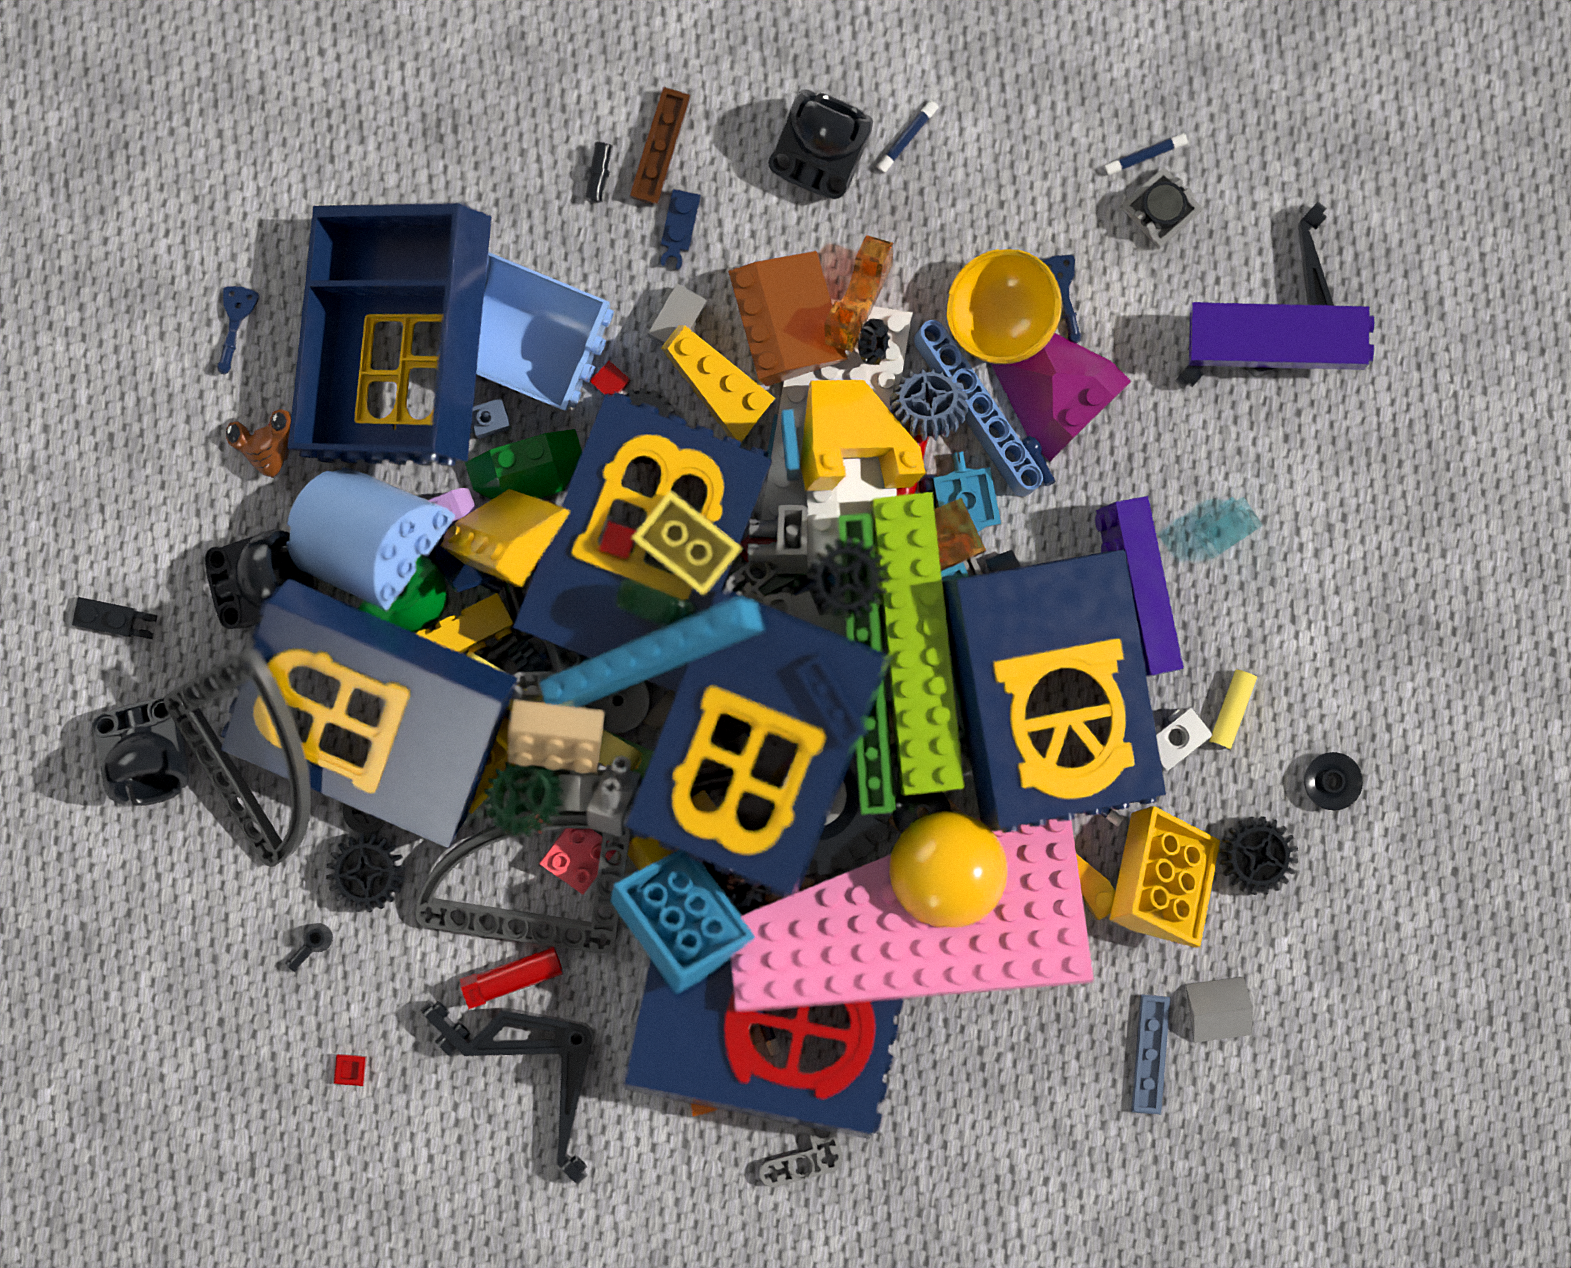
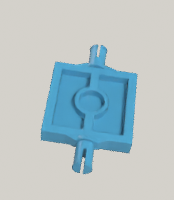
[933,452,1001,550]

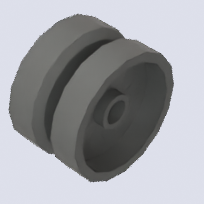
[586,680,651,733]

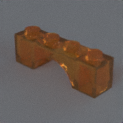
[824,235,893,352]

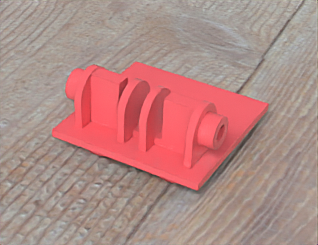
[539,828,617,895]

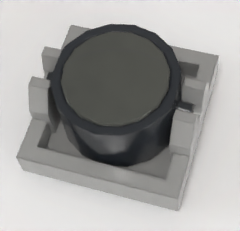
[1121,167,1203,249]

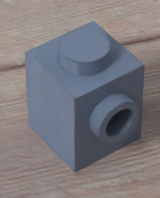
[470,398,512,439]

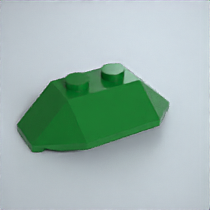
[465,429,582,500]

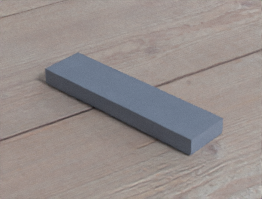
[1131,994,1170,1115]

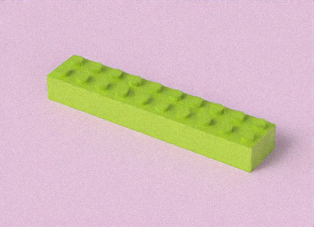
[870,492,964,795]

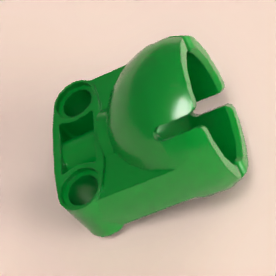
[358,554,448,633]

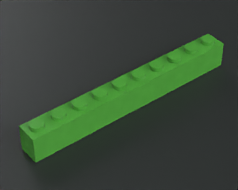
[838,513,896,814]

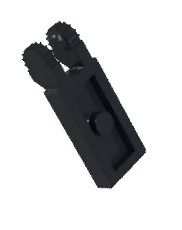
[72,597,158,639]

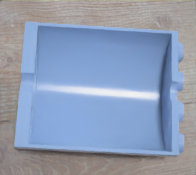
[436,252,614,411]
[287,468,456,611]

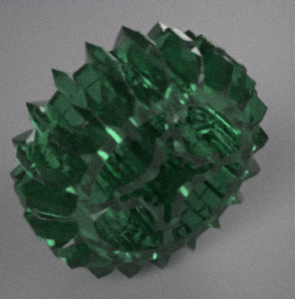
[615,579,697,627]
[484,761,564,837]

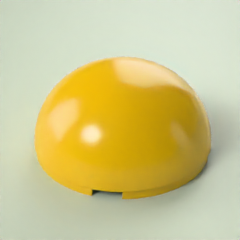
[946,249,1062,364]
[889,811,1008,928]

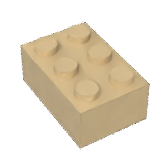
[508,700,604,773]

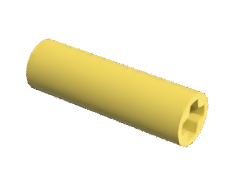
[1209,669,1257,749]

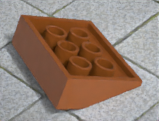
[728,251,848,387]

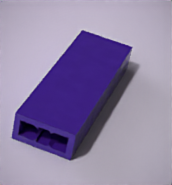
[1188,302,1375,370]

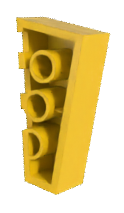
[661,325,775,442]
[415,593,515,654]

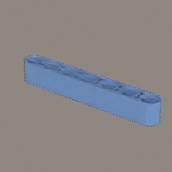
[914,320,1043,496]

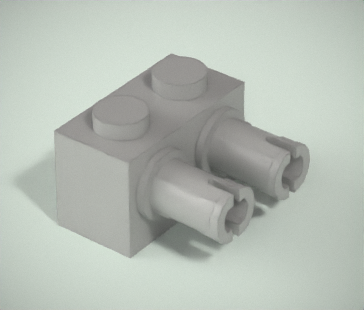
[748,505,808,574]
[587,756,641,837]

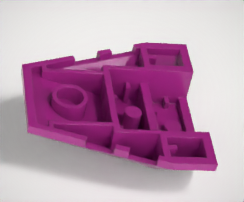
[990,333,1132,462]

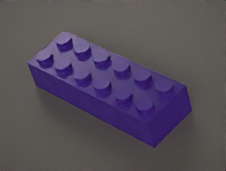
[1095,496,1184,677]

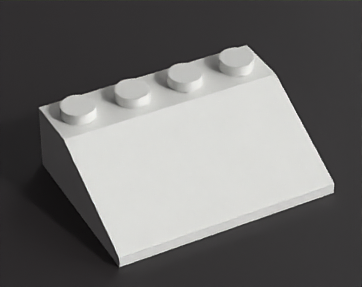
[807,457,896,573]

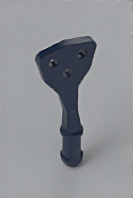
[1043,255,1081,344]
[217,286,260,374]

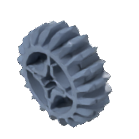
[890,368,968,441]

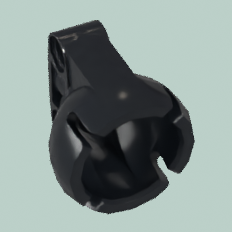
[768,89,873,199]
[205,529,314,629]
[92,697,189,806]

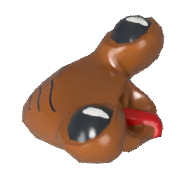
[226,409,291,478]

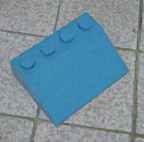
[610,849,755,994]

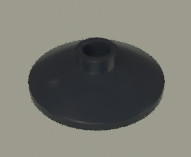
[1304,752,1363,811]
[893,791,951,833]

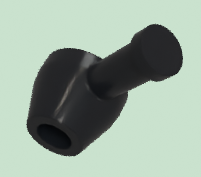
[285,923,333,973]

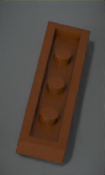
[630,87,691,206]

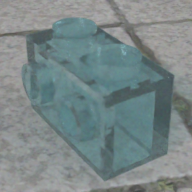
[1192,497,1263,560]

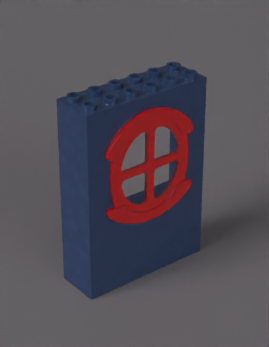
[624,958,904,1139]

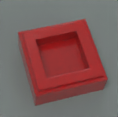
[590,360,631,396]
[599,522,637,560]
[334,1054,367,1086]

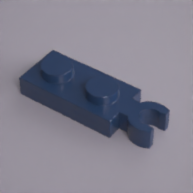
[661,189,701,270]

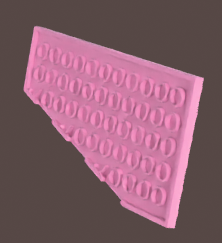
[731,818,1094,1012]

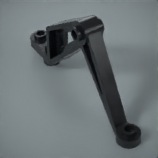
[1175,201,1334,388]
[421,1001,594,1184]

